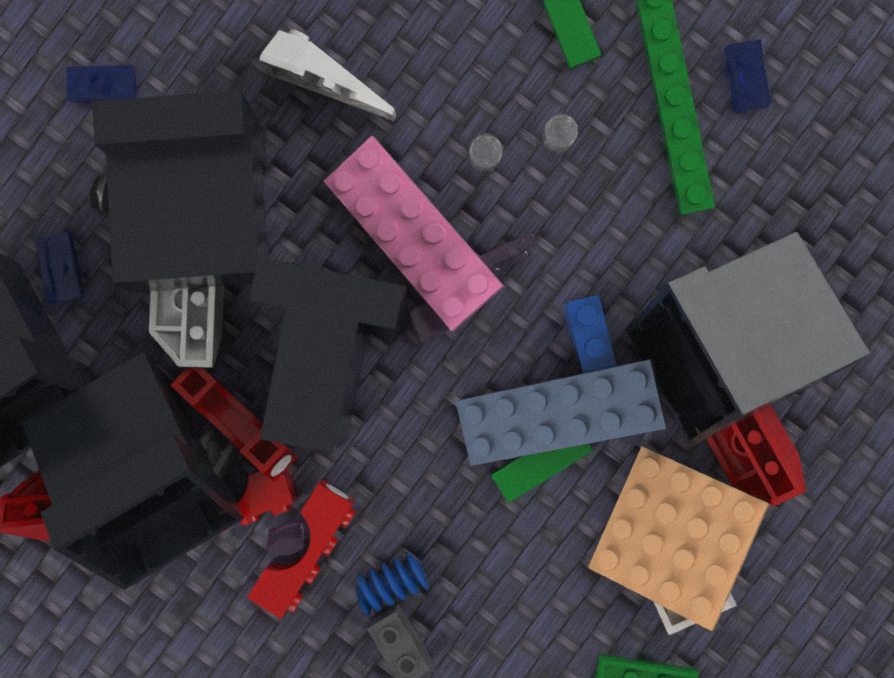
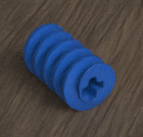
[355,552,430,616]

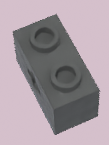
[367,602,432,678]

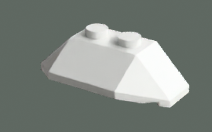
[149,286,224,368]

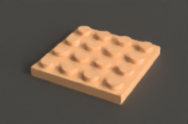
[588,446,769,631]

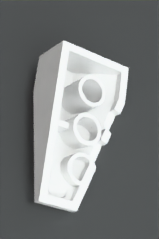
[259,30,396,121]

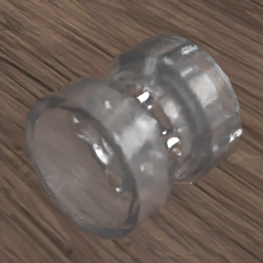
[542,114,578,153]
[469,134,503,172]

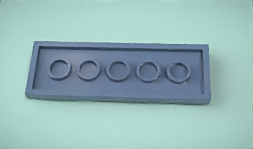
[456,359,668,466]

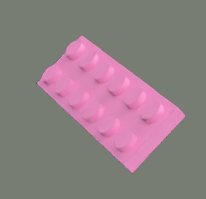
[324,136,504,331]

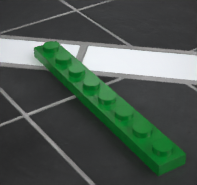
[635,0,715,216]

